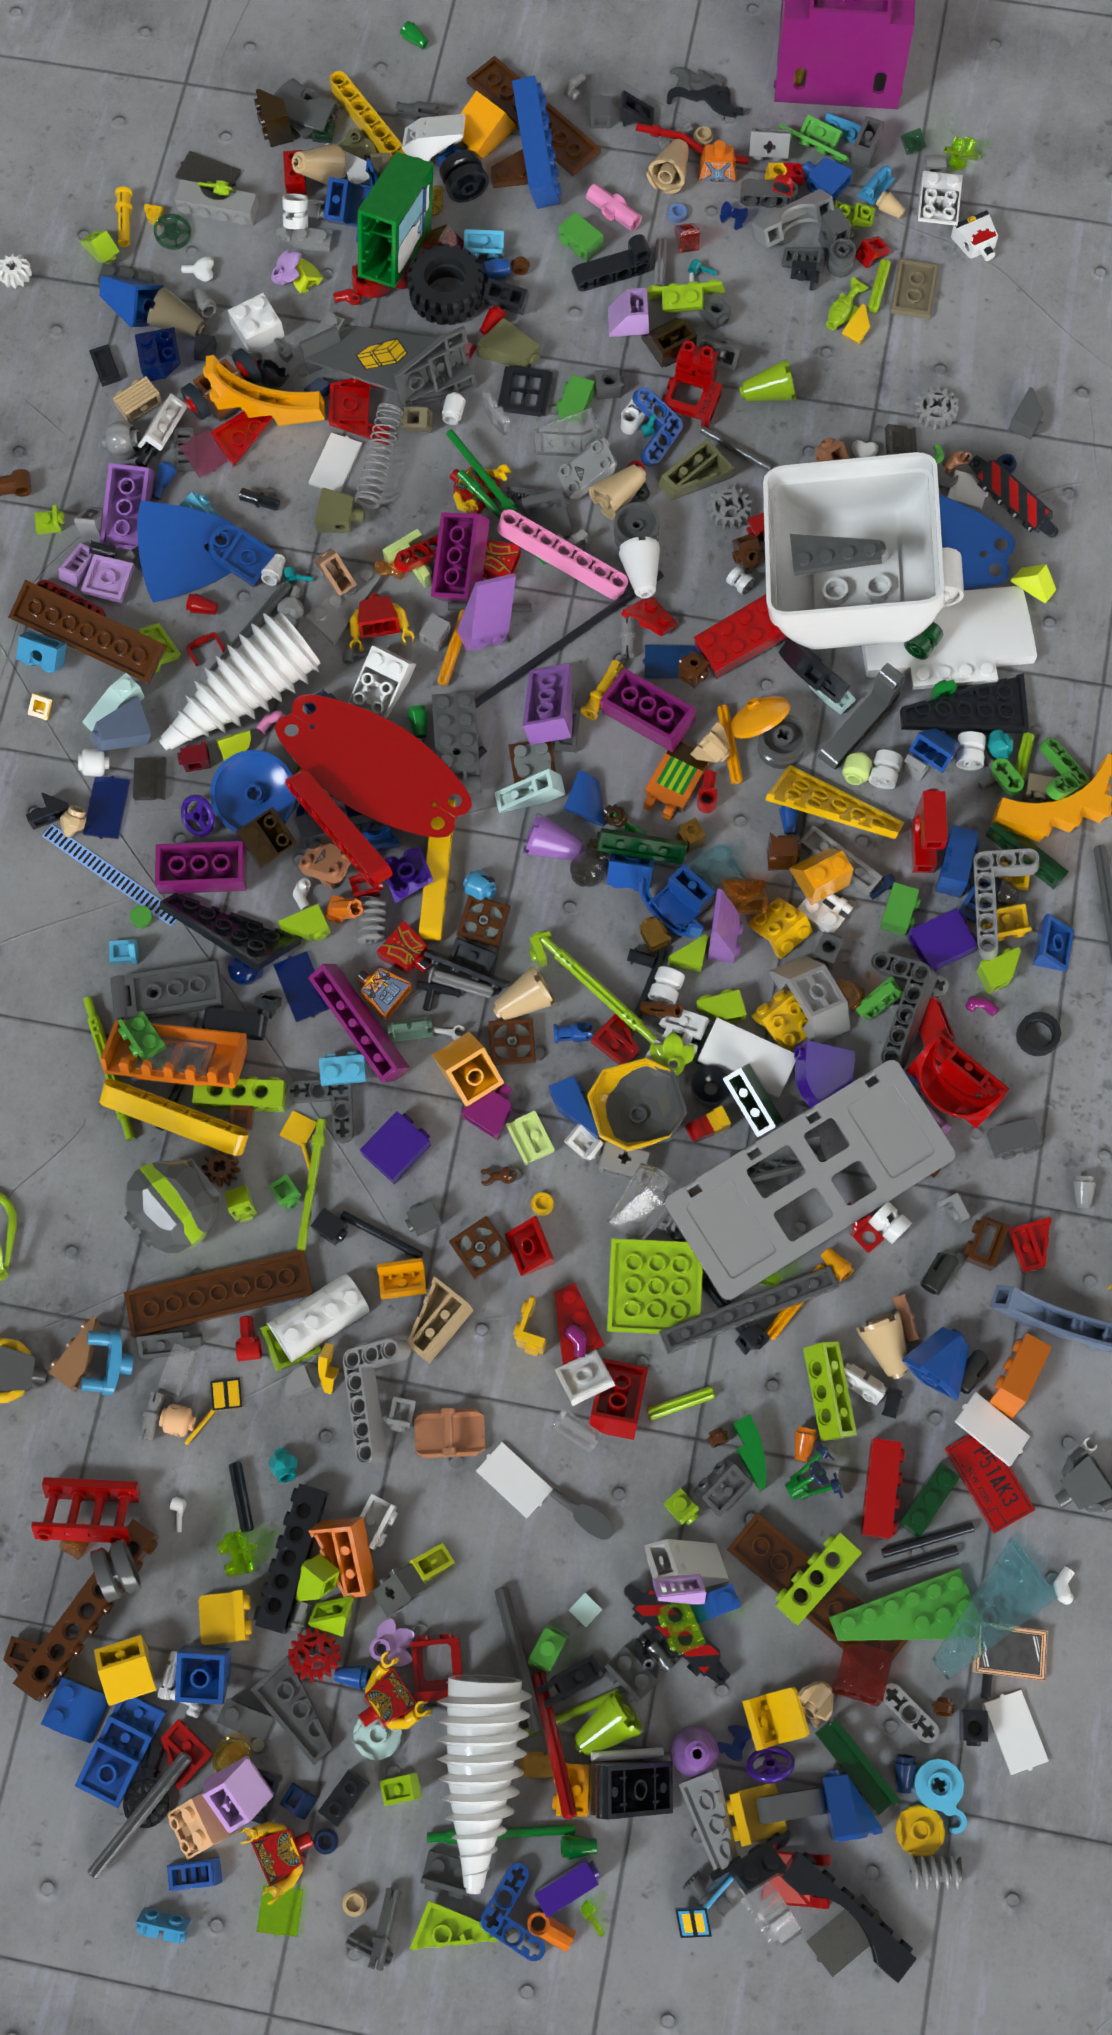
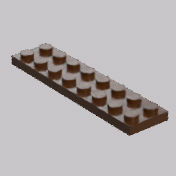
[466,56,601,176]
[8,580,167,684]
[124,1250,313,1338]
[727,1512,908,1679]

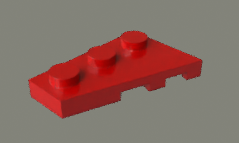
[210,411,273,467]
[554,1283,605,1365]

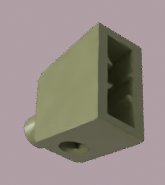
[315,488,365,533]

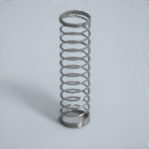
[354,403,403,509]

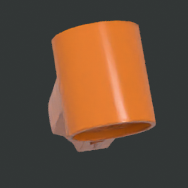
[324,895,364,923]
[527,1909,576,1952]

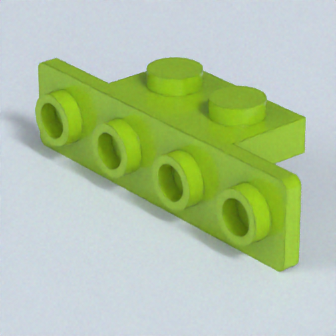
[647,280,725,313]

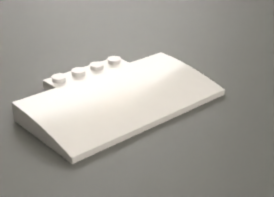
[862,586,1037,690]

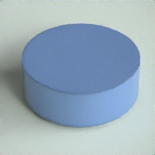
[667,203,688,223]

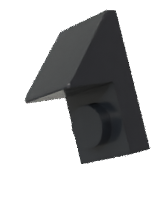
[620,90,655,127]
[26,793,69,830]

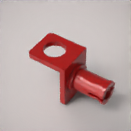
[847,1202,884,1253]

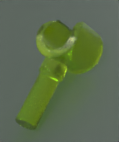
[580,1900,605,1937]

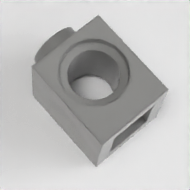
[419,614,451,652]

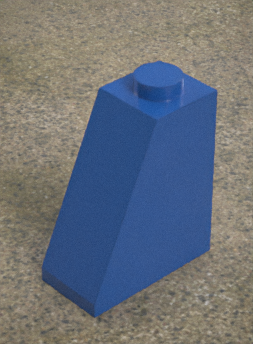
[684,1583,741,1626]

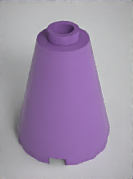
[523,813,585,861]
[670,1726,719,1778]

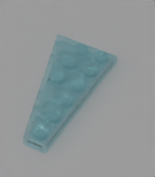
[932,1536,1058,1680]

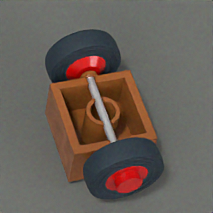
[181,348,262,421]

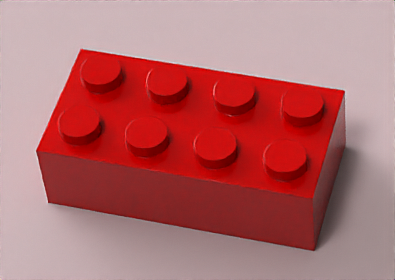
[694,594,787,679]

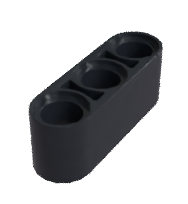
[201,1008,268,1041]

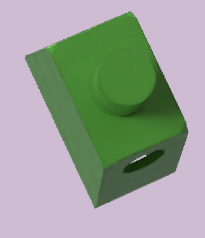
[527,1622,570,1676]

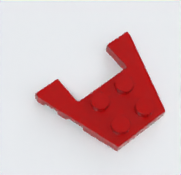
[328,378,390,445]

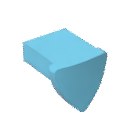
[109,938,139,965]

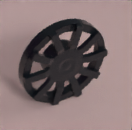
[123,1779,170,1828]

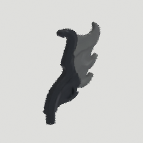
[667,67,743,117]

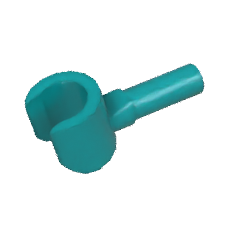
[688,259,717,276]
[640,414,656,438]
[284,567,313,583]

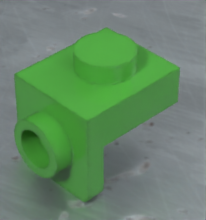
[268,1174,302,1210]

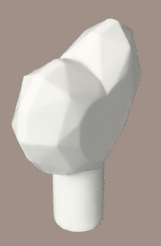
[181,256,214,282]
[852,440,878,458]

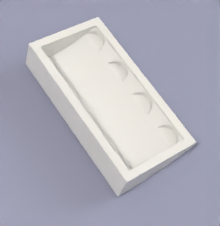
[697,1018,796,1098]

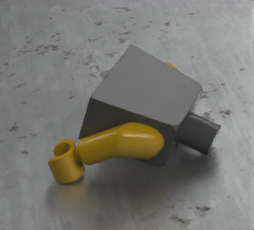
[0,1337,47,1404]

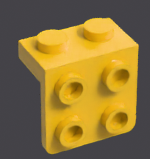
[748,898,813,959]
[751,989,809,1051]
[513,1295,546,1356]
[198,1590,252,1645]
[742,1687,810,1751]
[725,1783,787,1847]

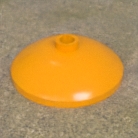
[730,696,790,738]

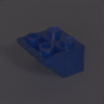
[135,327,181,382]

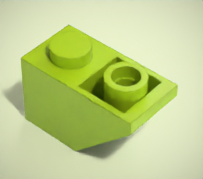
[976,947,1021,994]
[695,989,747,1024]
[224,1184,258,1222]
[295,1554,340,1601]

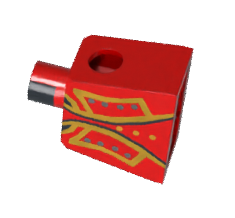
[483,540,521,579]
[377,920,432,974]

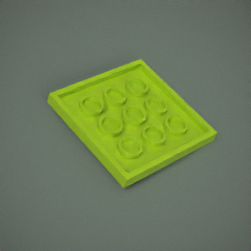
[607,1238,703,1334]

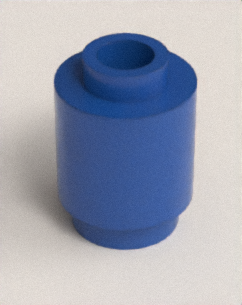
[482,258,510,282]

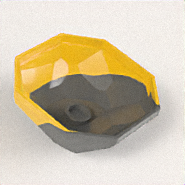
[587,1058,687,1152]

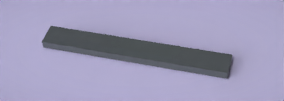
[659,1266,839,1354]

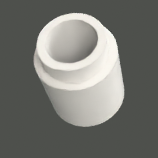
[442,392,466,425]

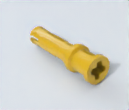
[115,186,133,247]
[580,660,624,720]

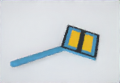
[675,1875,734,1938]

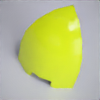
[293,258,323,293]
[215,730,251,761]

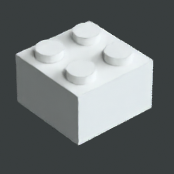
[228,293,285,352]

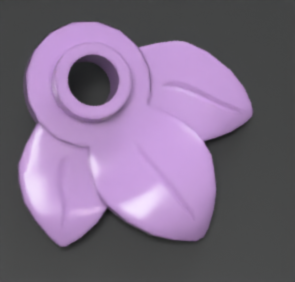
[271,250,302,285]
[369,1618,415,1667]

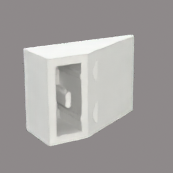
[402,114,466,161]
[918,171,963,226]
[348,645,416,719]
[644,1539,729,1592]

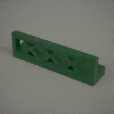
[986,822,1069,890]
[596,828,687,864]
[815,1717,900,1815]

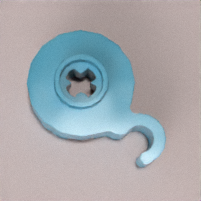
[912,1758,967,1834]

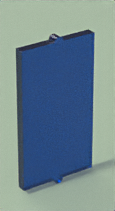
[643,645,707,679]
[83,776,130,839]
[273,951,330,1023]

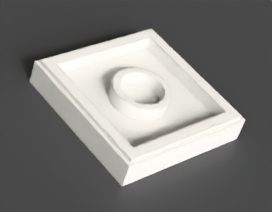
[555,1350,615,1406]

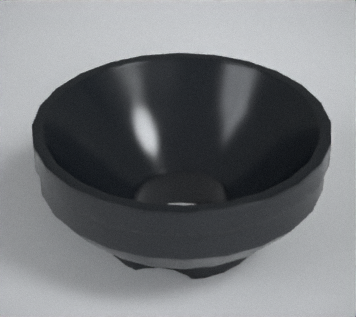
[691,1065,731,1106]

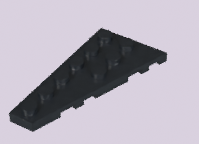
[900,673,1029,734]
[160,893,302,971]

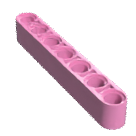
[497,509,628,600]

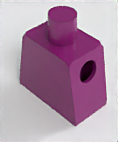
[461,1084,513,1141]

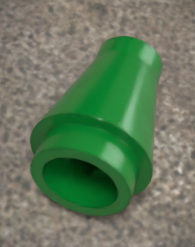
[400,21,429,50]
[407,705,428,738]
[560,1834,597,1860]

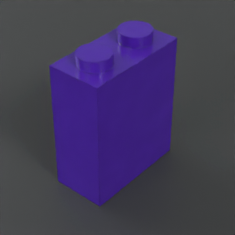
[907,908,978,973]
[360,1111,431,1184]
[534,1858,600,1918]

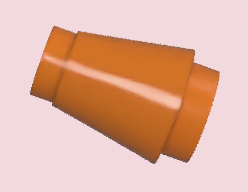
[794,1426,818,1462]

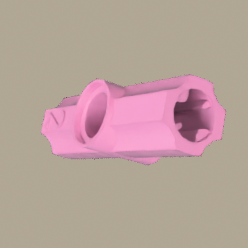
[586,184,642,231]

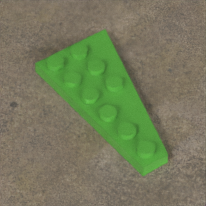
[829,1568,981,1641]

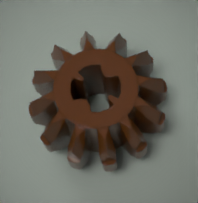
[201,1151,241,1188]

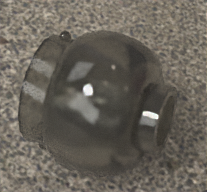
[570,848,609,887]

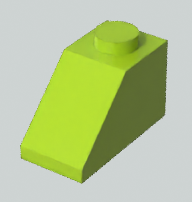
[80,230,120,264]
[278,904,331,942]

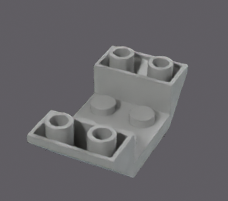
[769,956,851,1044]

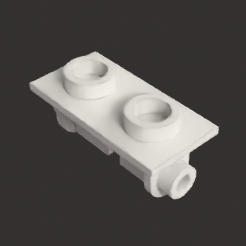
[844,1362,887,1406]

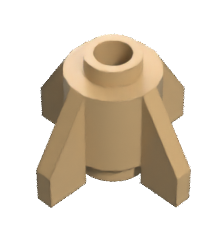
[691,722,730,763]
[797,1681,834,1729]

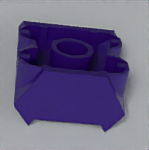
[385,846,434,903]

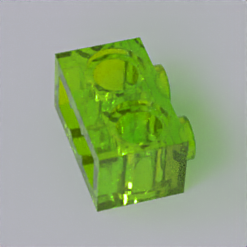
[657,1602,706,1655]

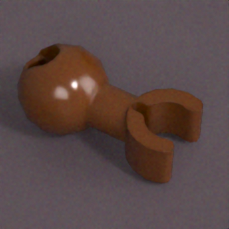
[481,1166,517,1186]

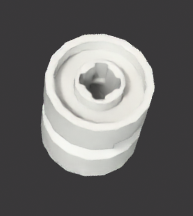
[282,194,308,229]
[956,731,986,771]
[868,749,903,789]
[648,966,685,1004]
[868,1201,912,1244]

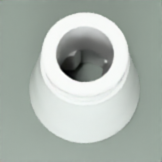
[261,554,286,586]

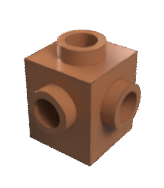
[814,438,849,462]

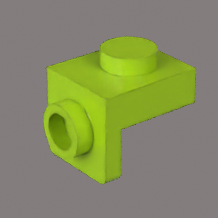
[528,931,552,968]

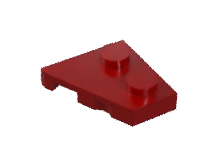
[621,596,678,637]
[590,1014,640,1065]
[1008,1217,1051,1274]
[161,1719,214,1790]

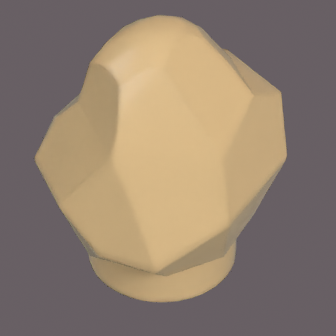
[60,805,86,838]

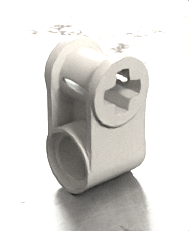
[620,399,653,435]

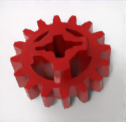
[288,1628,341,1683]

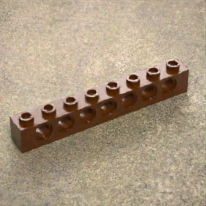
[13,1519,159,1702]

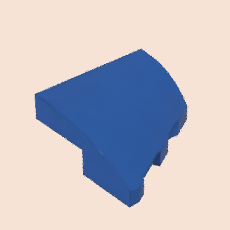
[564,770,604,827]

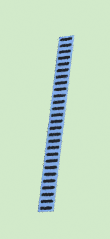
[42,824,177,927]

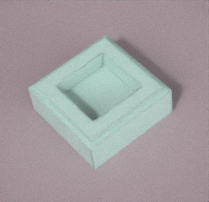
[569,1593,602,1627]

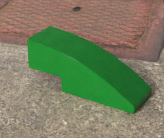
[732,1414,766,1492]

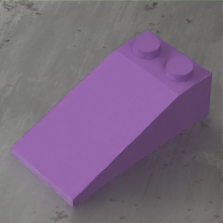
[100,463,155,550]
[457,573,516,651]
[523,663,573,745]
[708,889,743,963]

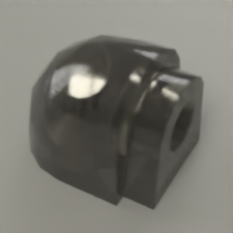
[996,879,1019,906]

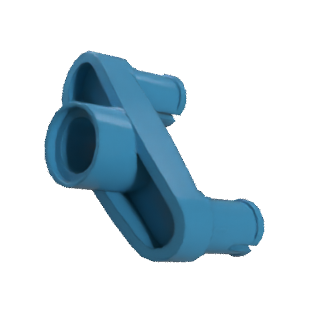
[80,1330,133,1395]

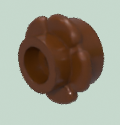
[511,256,530,275]
[706,1428,729,1448]
[932,1697,956,1717]

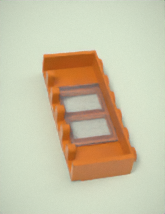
[100,1019,248,1088]

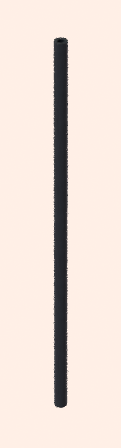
[475,570,664,708]

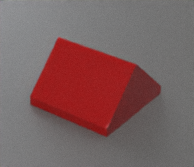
[505,1216,554,1276]

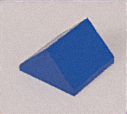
[1033,914,1074,971]

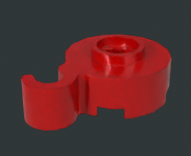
[352,264,409,298]

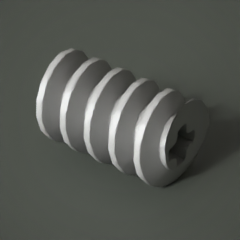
[357,896,386,945]
[909,1856,963,1890]

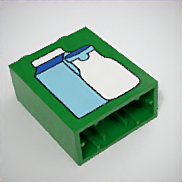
[358,152,434,288]

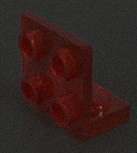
[832,1641,893,1707]

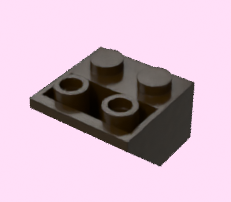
[254,89,293,147]
[641,318,697,368]
[236,807,297,869]

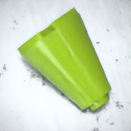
[739,359,797,402]
[574,1690,643,1756]

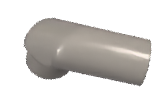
[566,73,586,100]

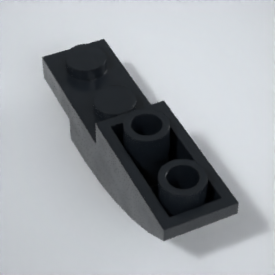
[778,638,851,703]

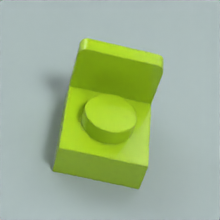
[35,504,65,535]
[663,1488,700,1526]

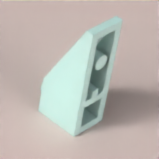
[82,673,145,731]
[494,769,566,813]

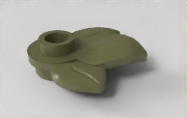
[338,128,376,159]

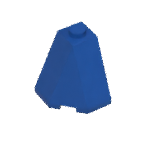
[99,275,164,327]
[902,1327,970,1401]
[821,1769,883,1842]

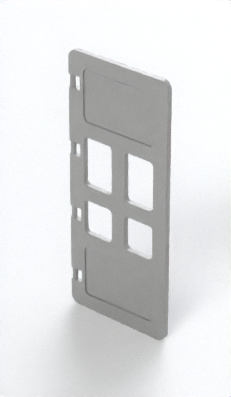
[664,1060,955,1300]

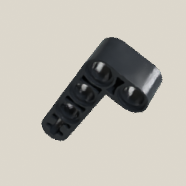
[571,234,651,292]

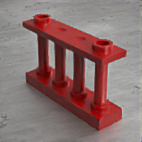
[31,1477,140,1544]

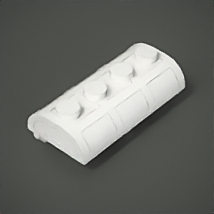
[267,1274,370,1363]

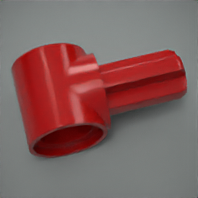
[697,770,718,814]
[235,1316,262,1362]

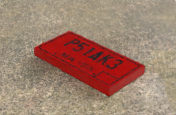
[944,1434,1035,1534]

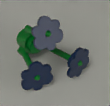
[785,1440,844,1500]

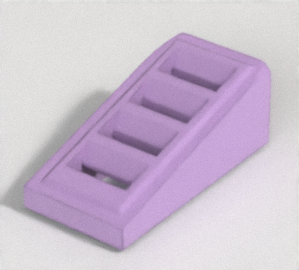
[58,543,94,587]
[652,1574,706,1604]

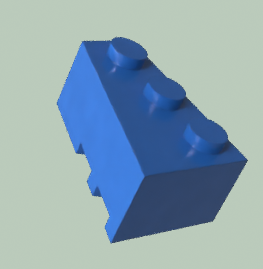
[935,825,980,898]

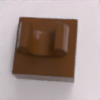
[229,1105,254,1130]

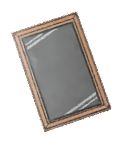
[972,1622,1048,1681]

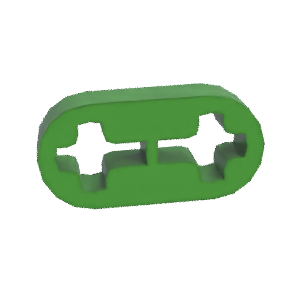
[991,758,1024,796]

